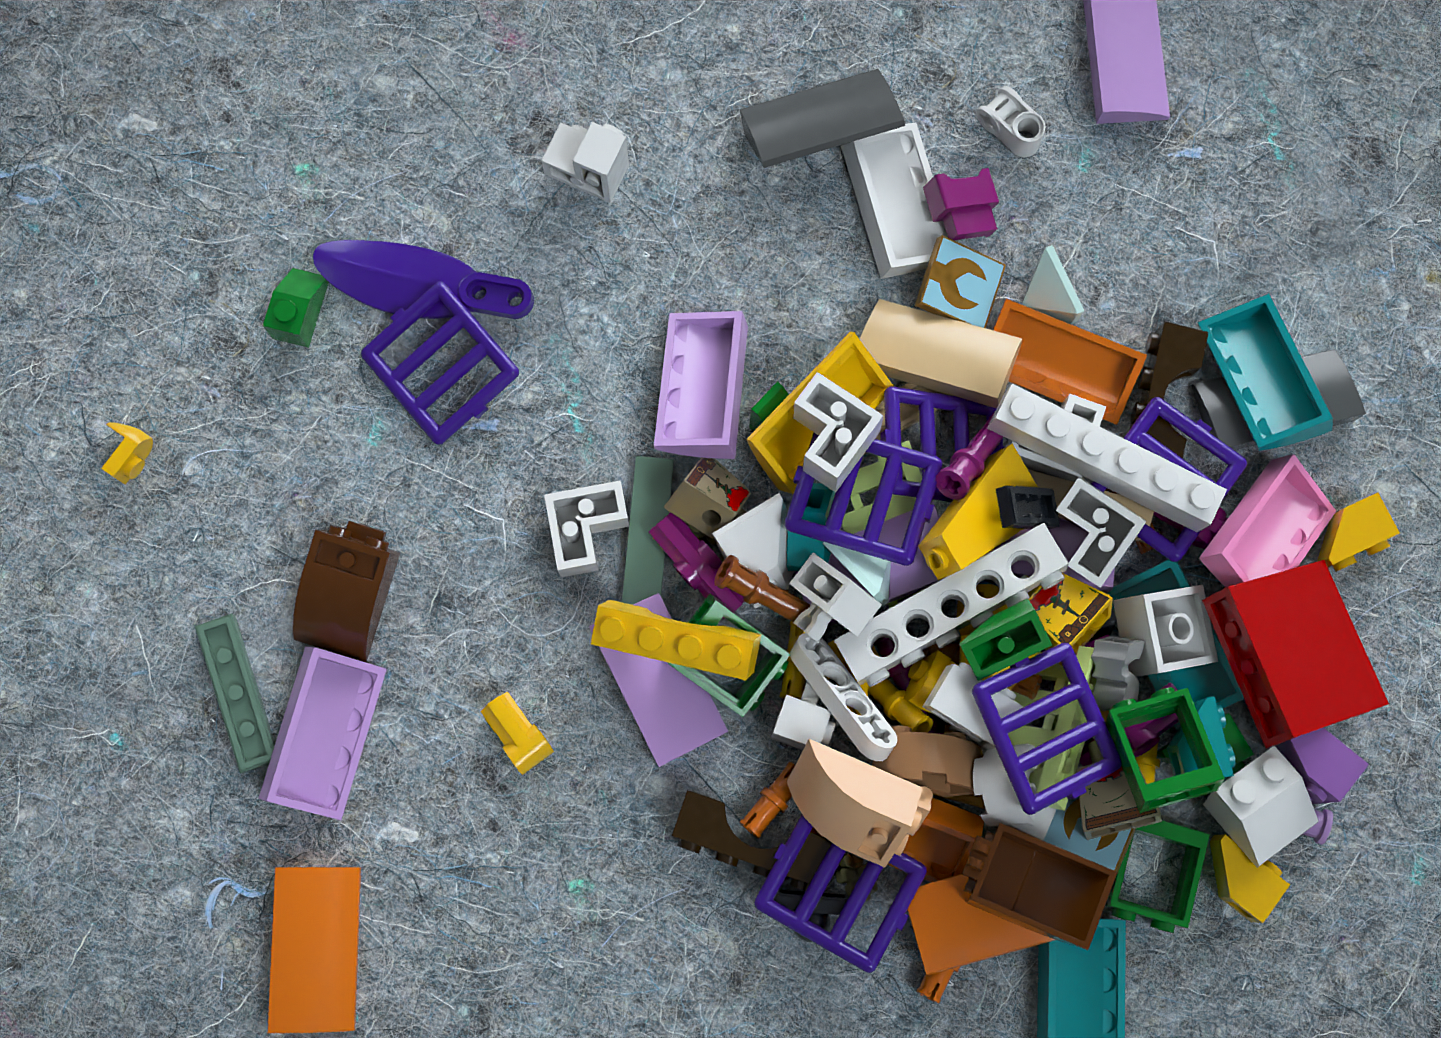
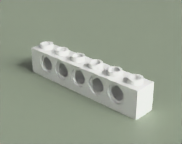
[834,523,1069,687]

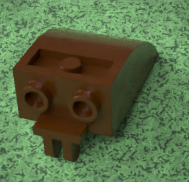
[293,521,400,663]
[962,823,1117,950]

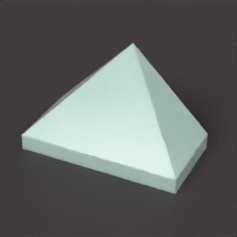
[1022,245,1084,324]
[823,542,891,607]

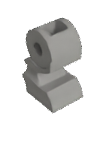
[1091,636,1145,711]

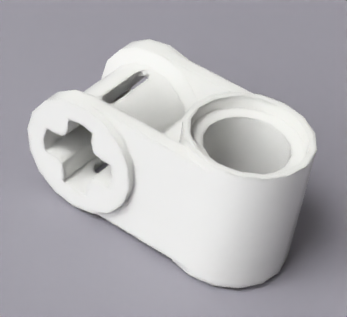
[976,86,1046,158]

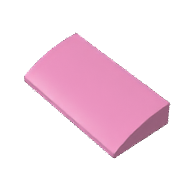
[1199,454,1336,587]

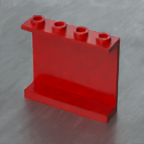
[1202,560,1389,748]

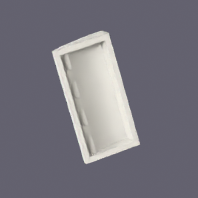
[841,122,948,279]

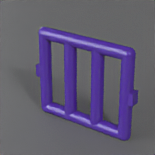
[361,282,519,445]
[880,386,1005,502]
[1091,397,1247,562]
[784,432,942,566]
[972,642,1122,815]
[754,814,927,973]

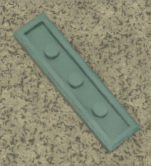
[622,456,674,605]
[195,613,275,774]

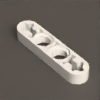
[790,633,897,761]

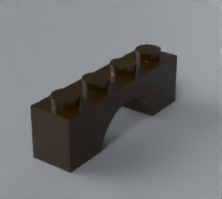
[1130,321,1209,458]
[672,790,832,891]

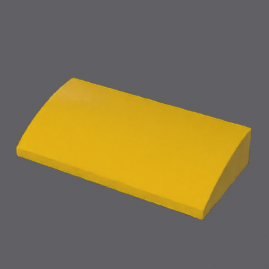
[746,331,894,494]

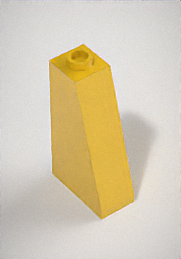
[918,443,1038,580]

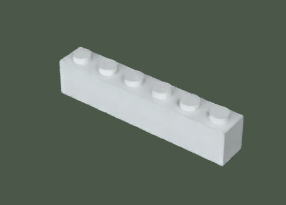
[987,384,1227,532]

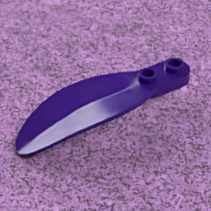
[313,240,534,319]

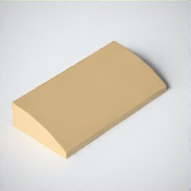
[860,299,1022,408]

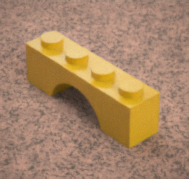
[591,600,762,680]

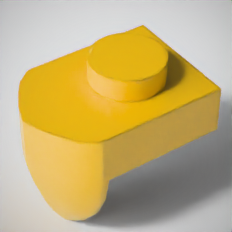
[101,422,153,485]
[904,650,951,714]

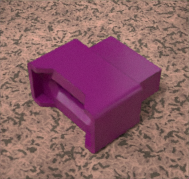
[923,168,999,241]

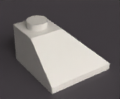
[712,493,794,609]

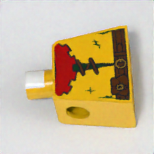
[1021,573,1113,666]

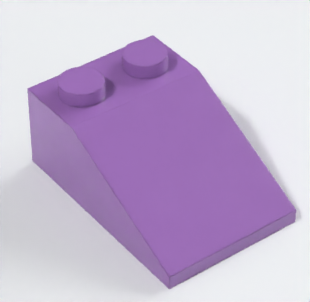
[1244,699,1369,804]

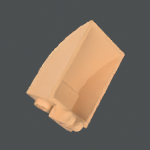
[787,739,933,867]

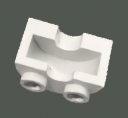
[973,743,1038,827]

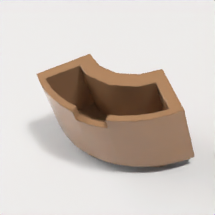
[873,726,981,797]

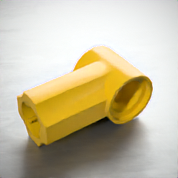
[480,691,554,775]

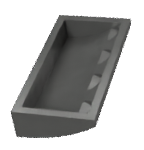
[740,69,905,168]
[1191,349,1366,456]

